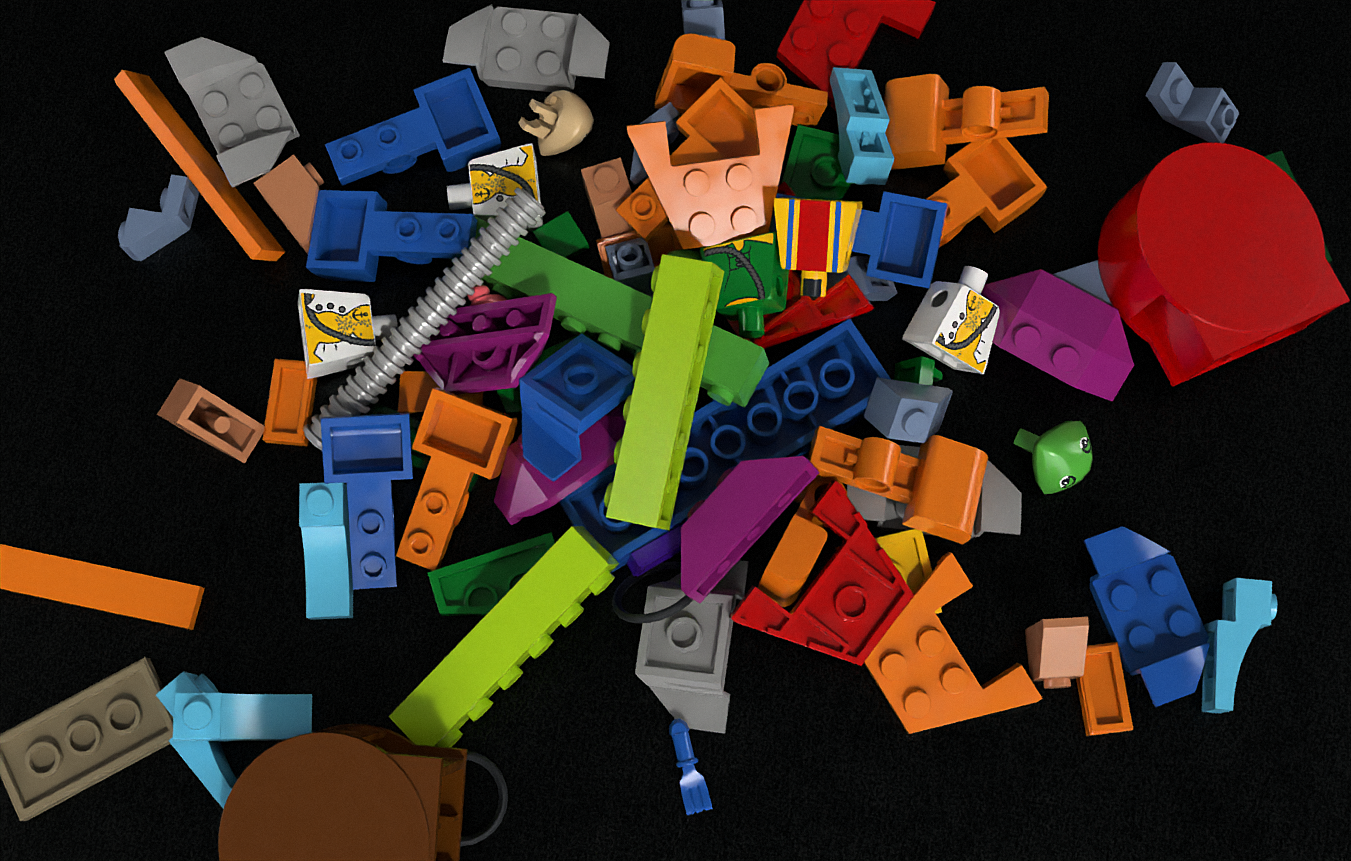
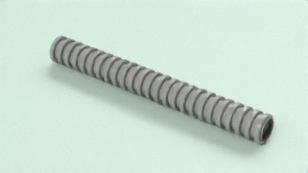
[303,187,546,450]

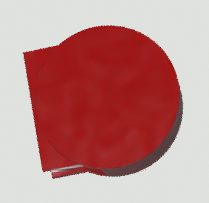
[1098,142,1350,387]

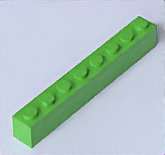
[450,217,769,407]

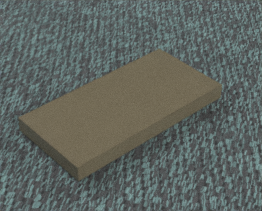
[0,657,173,821]

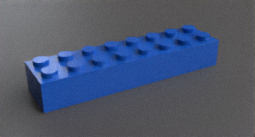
[559,319,891,573]

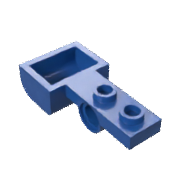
[325,68,501,186]
[306,190,478,282]
[768,191,948,289]
[321,413,413,590]

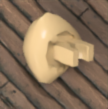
[518,90,594,156]

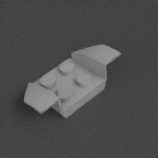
[443,4,610,92]
[164,37,300,188]
[847,445,1022,538]
[635,560,749,734]

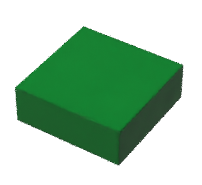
[533,211,589,260]

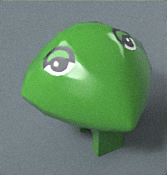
[1013,421,1093,494]

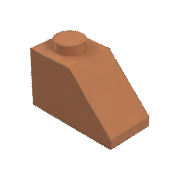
[254,155,324,255]
[581,158,634,239]
[157,378,264,463]
[1025,617,1089,689]

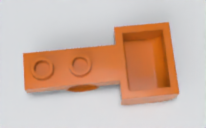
[655,33,828,128]
[884,74,1049,170]
[616,78,758,242]
[926,138,1047,247]
[396,387,518,571]
[808,426,988,544]
[758,475,847,607]

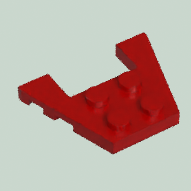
[777,0,936,111]
[727,181,874,349]
[729,480,914,666]

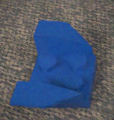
[519,333,635,482]
[1083,526,1210,707]

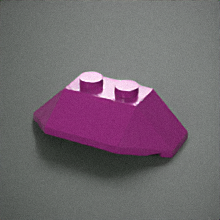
[981,269,1134,401]
[413,293,557,395]
[494,404,626,525]
[681,456,819,604]

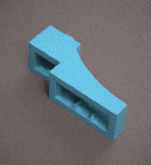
[829,67,895,185]
[299,483,353,620]
[1202,578,1278,713]
[156,671,237,809]
[173,693,312,741]

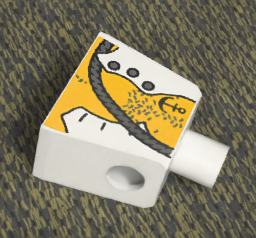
[447,143,543,231]
[902,266,1000,374]
[298,289,398,379]

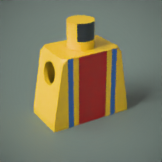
[774,197,862,297]

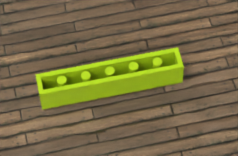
[604,254,725,530]
[389,526,619,747]

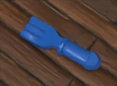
[669,719,713,815]

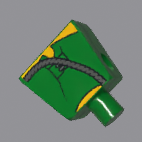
[700,232,789,339]

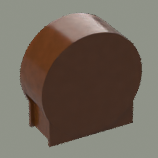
[218,724,467,861]

